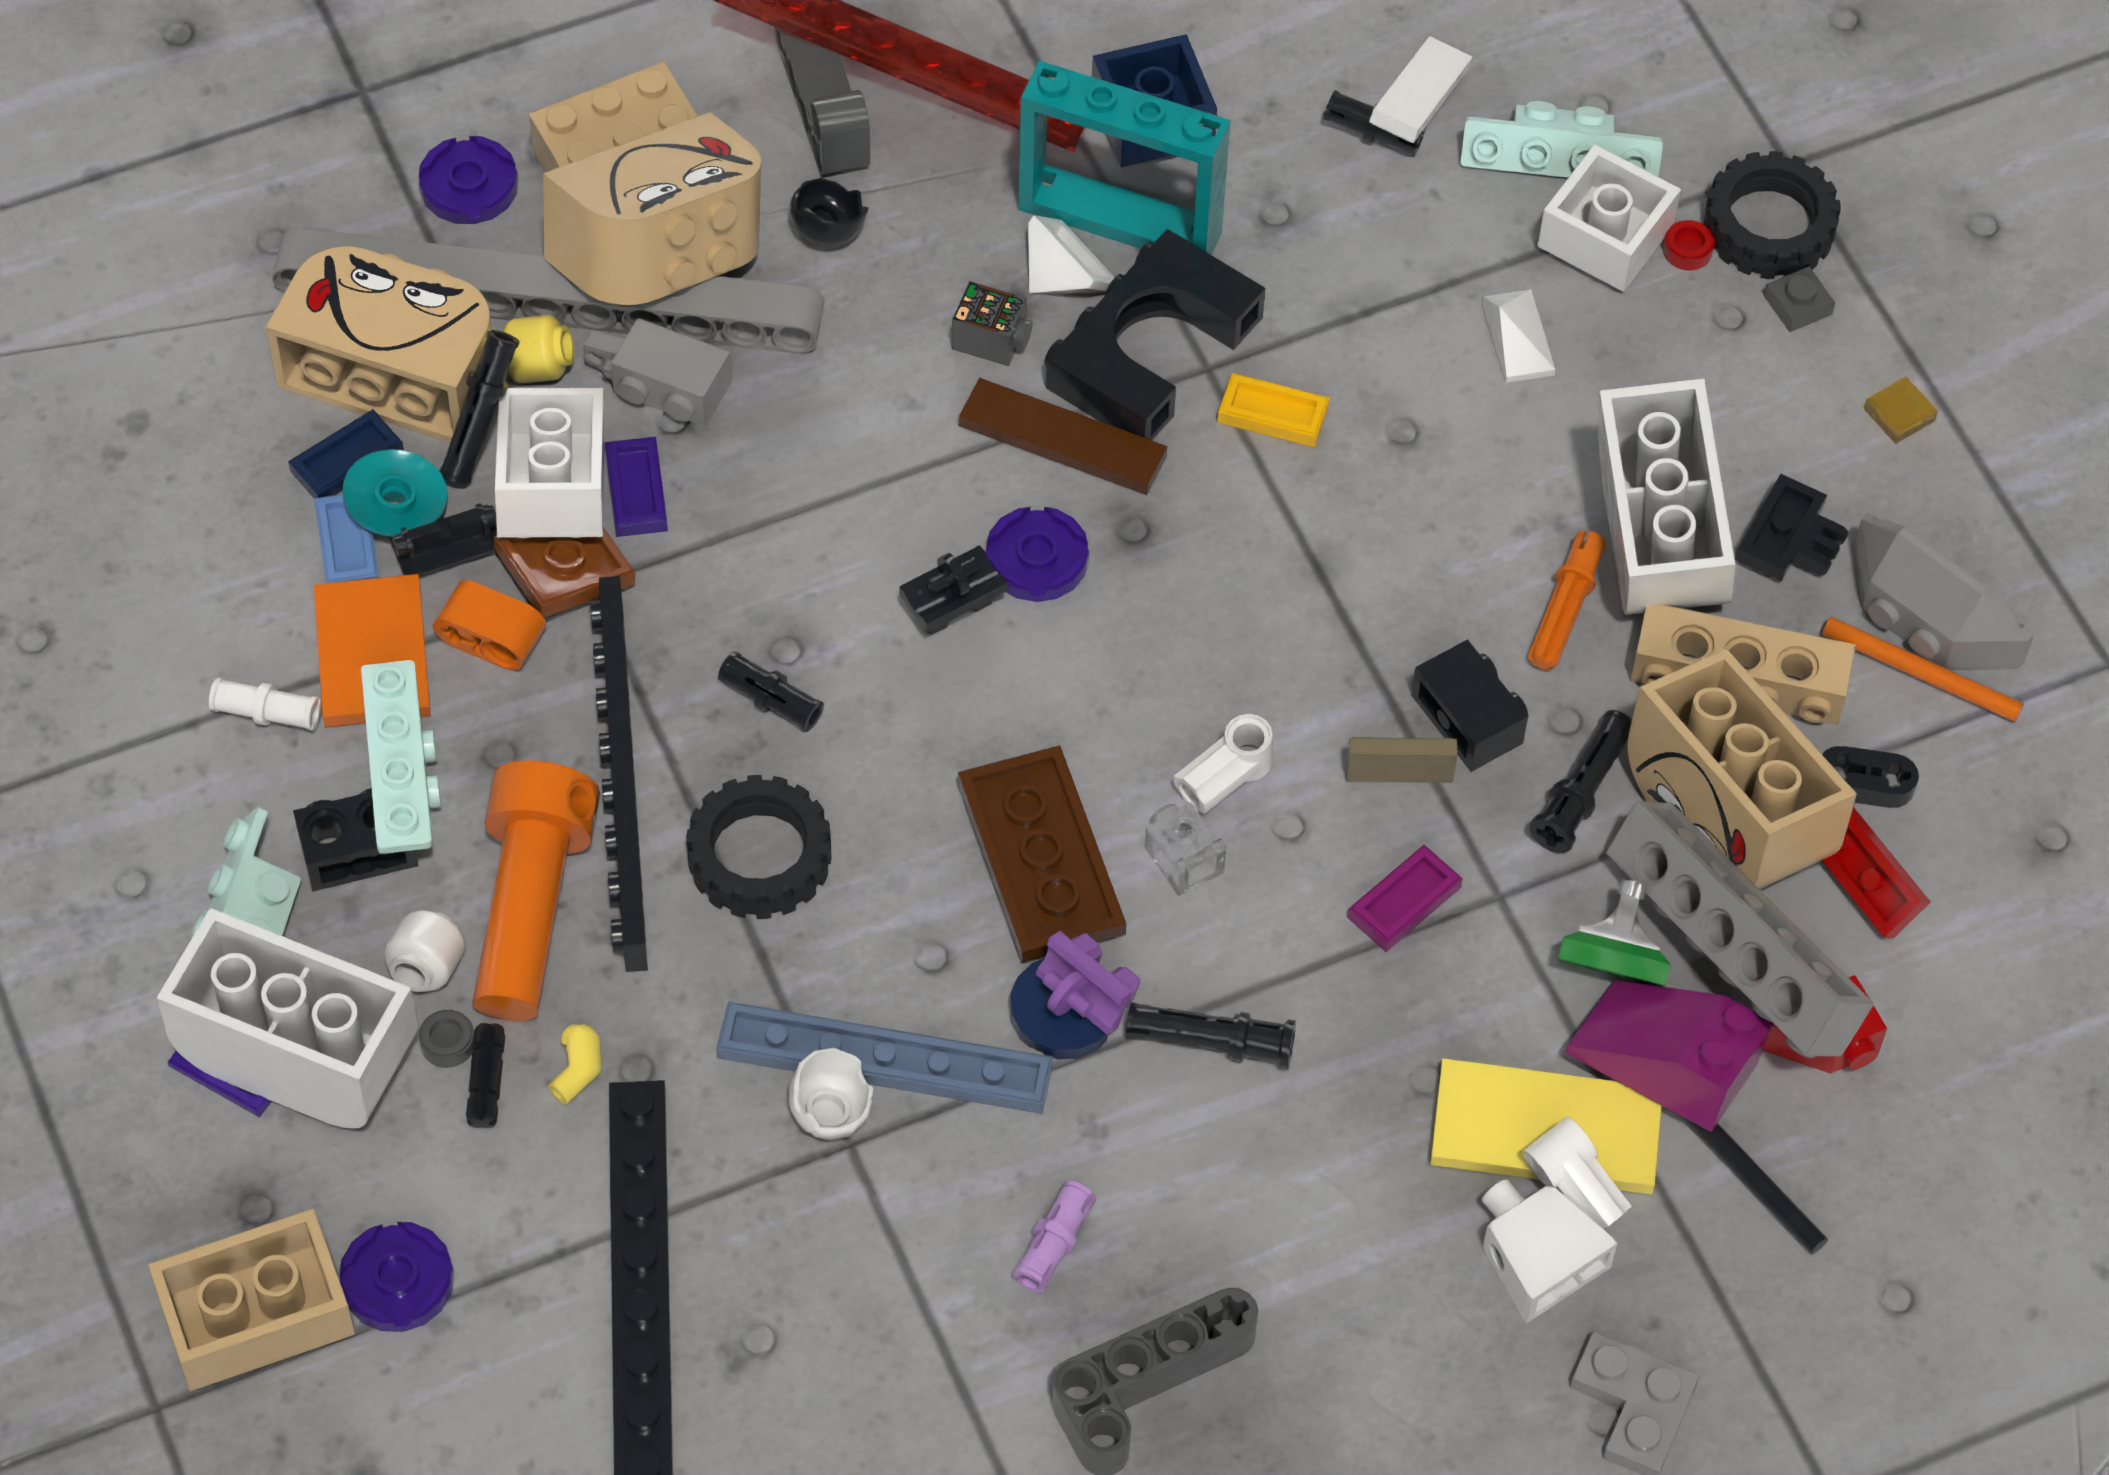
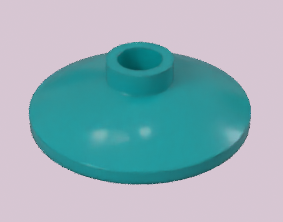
[342,449,447,537]

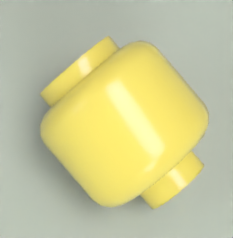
[503,315,574,384]

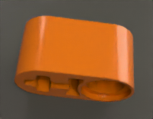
[433,580,546,670]

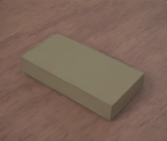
[1346,737,1457,783]

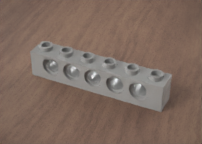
[1606,801,1874,1058]

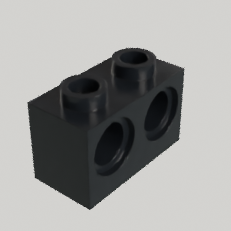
[293,788,419,892]

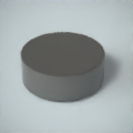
[419,1010,475,1068]

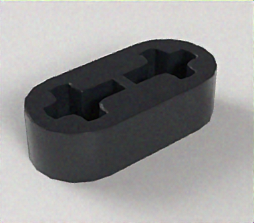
[1822,746,1919,808]

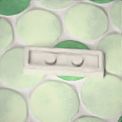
[1369,36,1473,143]

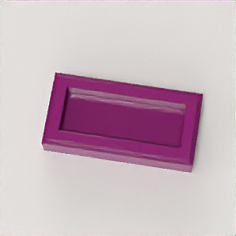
[1347,845,1463,952]

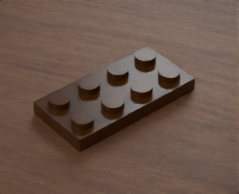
[958,745,1127,962]

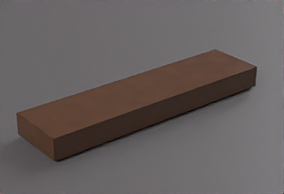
[959,378,1168,495]

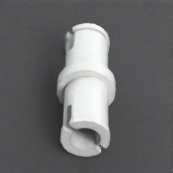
[209,678,322,731]

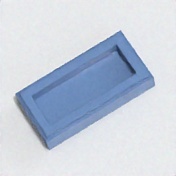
[314,494,379,583]

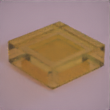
[1864,377,1938,444]

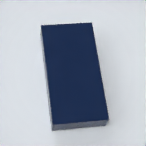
[288,409,404,498]

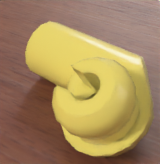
[548,1024,602,1105]

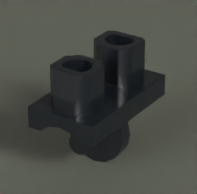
[899,545,1008,635]

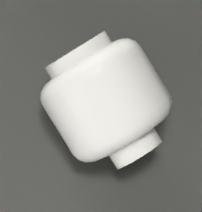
[384,910,465,992]

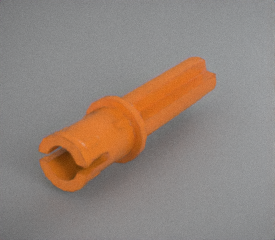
[1528,530,1607,671]

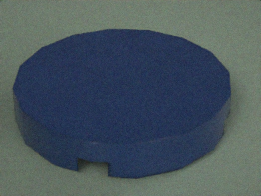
[1010,958,1111,1059]

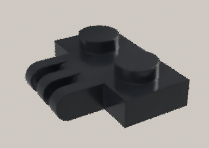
[1735,474,1848,581]

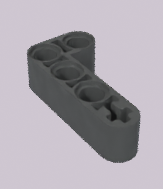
[774,9,870,175]
[1052,1287,1259,1475]

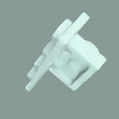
[1461,101,1663,178]
[361,660,441,854]
[191,807,301,939]

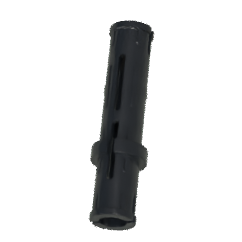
[439,330,520,485]

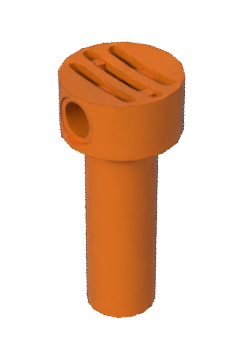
[472,760,600,1021]

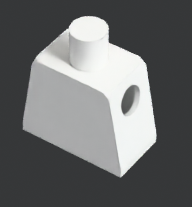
[1482,1179,1618,1323]

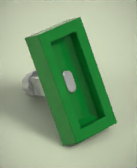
[1558,880,1671,987]

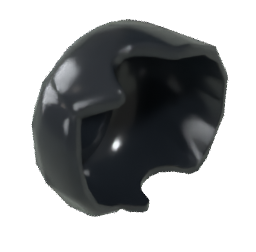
[790,178,869,247]

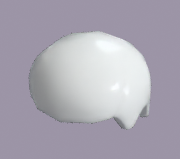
[789,1048,874,1140]

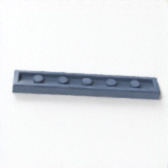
[716,1001,1053,1114]

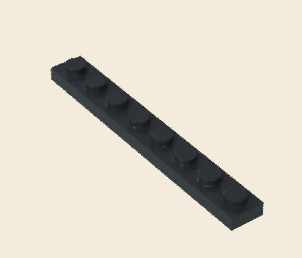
[590,576,648,972]
[609,1080,673,1475]

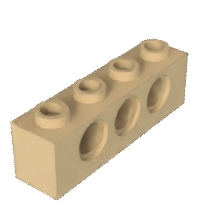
[1630,605,1856,724]

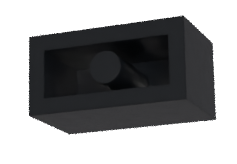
[1411,639,1529,772]

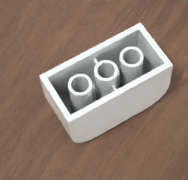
[1598,378,1735,615]
[156,908,419,1129]

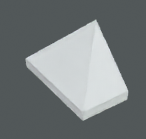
[1028,215,1114,293]
[1482,289,1555,383]

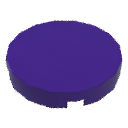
[419,136,518,224]
[985,506,1089,602]
[340,1222,454,1332]

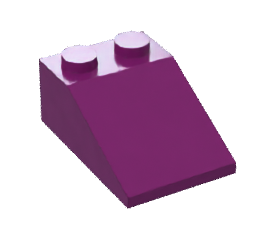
[1565,980,1774,1132]

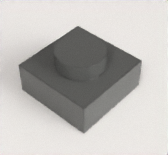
[1764,266,1835,332]

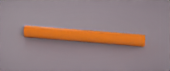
[1822,617,2024,722]

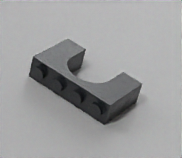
[1044,229,1266,440]

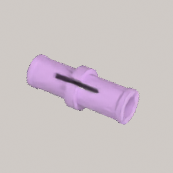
[1013,1180,1096,1293]

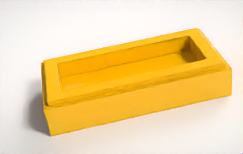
[1217,373,1330,448]

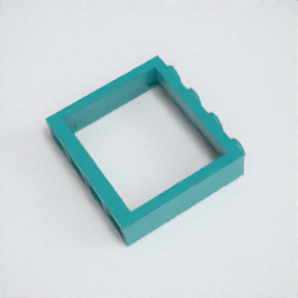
[1018,60,1231,255]

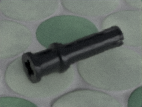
[1529,710,1632,853]
[1126,1002,1296,1069]

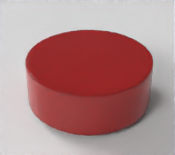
[1663,220,1715,271]

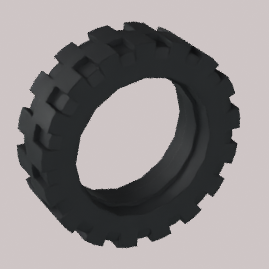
[1703,151,1841,279]
[686,775,832,919]

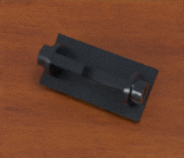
[389,503,497,576]

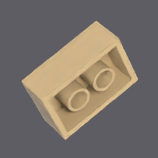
[529,61,697,172]
[148,1208,355,1392]

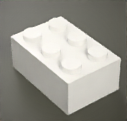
[495,388,605,538]

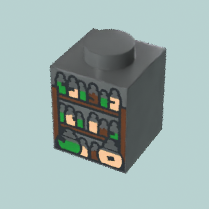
[952,281,1033,366]

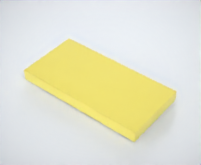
[1430,1058,1662,1195]

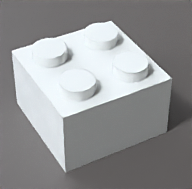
[1538,144,1681,292]

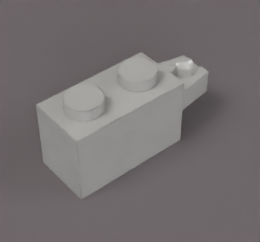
[583,318,732,427]

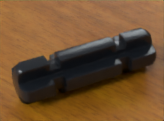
[466,1023,505,1129]

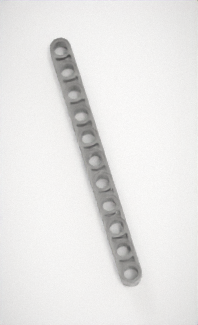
[272,228,825,353]

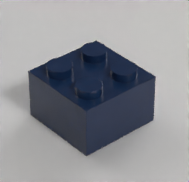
[1092,34,1217,168]

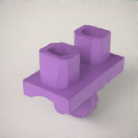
[1035,931,1141,1035]

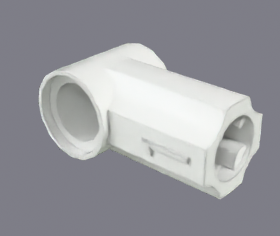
[1173,714,1273,814]
[1522,1116,1632,1229]

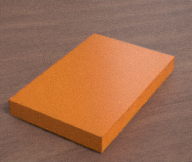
[314,574,431,727]

